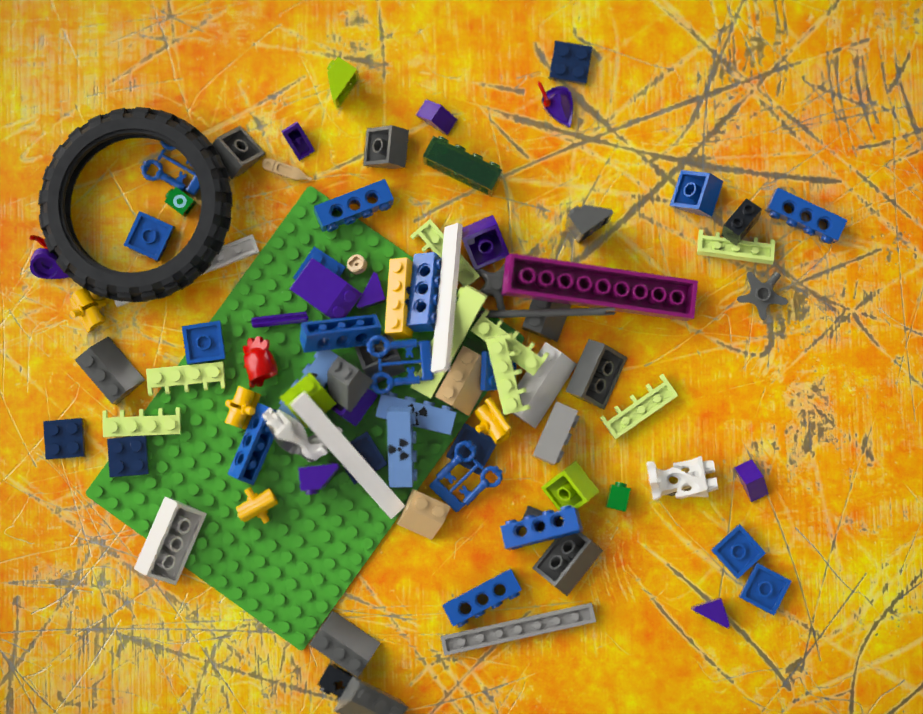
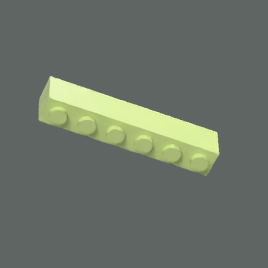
[411,285,488,399]

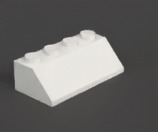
[512,342,577,429]
[134,497,207,585]

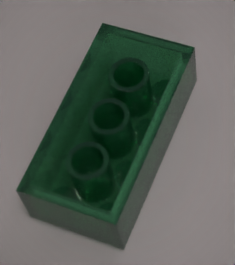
[423,136,502,197]

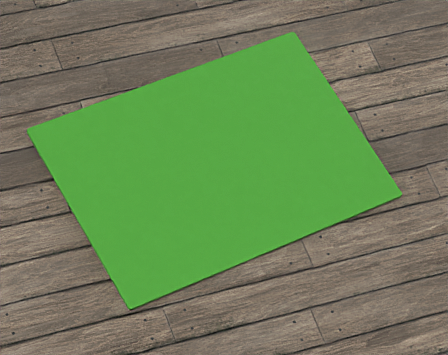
[86,186,524,650]

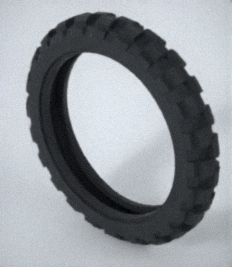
[38,107,233,302]

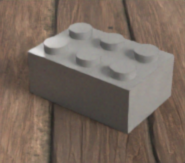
[532,401,580,465]

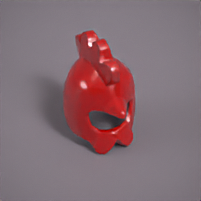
[243,336,278,388]

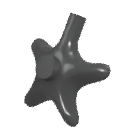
[476,263,506,310]
[737,271,788,320]

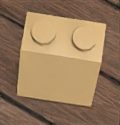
[397,489,451,540]

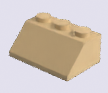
[435,346,483,416]

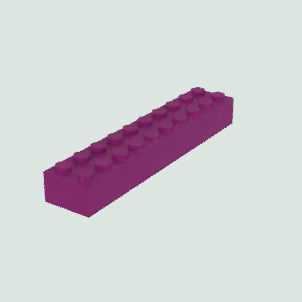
[502,253,698,321]

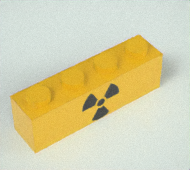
[385,257,413,340]

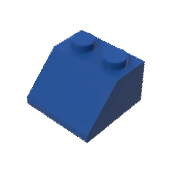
[670,170,723,217]

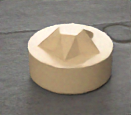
[347,254,367,275]

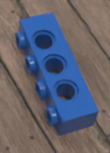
[314,179,394,232]
[765,188,847,244]
[406,252,442,332]
[300,314,382,353]
[227,403,277,485]
[500,505,584,550]
[442,568,522,628]

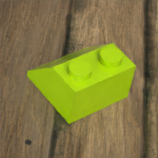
[327,57,359,109]
[280,373,336,429]
[541,461,599,511]

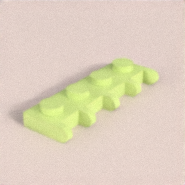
[410,219,480,291]
[697,229,775,265]
[471,309,549,376]
[486,333,531,415]
[146,362,226,396]
[600,374,678,439]
[102,407,181,437]

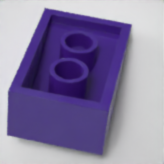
[290,258,362,319]

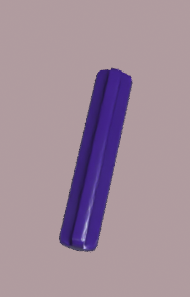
[251,311,308,328]

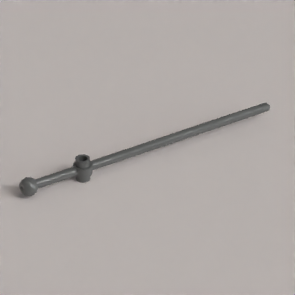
[385,307,616,321]

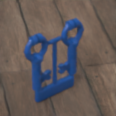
[140,141,200,196]
[366,335,434,395]
[429,441,503,512]

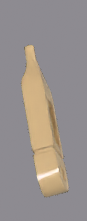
[262,158,312,181]

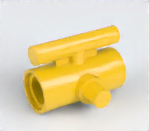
[70,288,106,333]
[225,386,261,430]
[475,397,512,444]
[236,487,279,524]

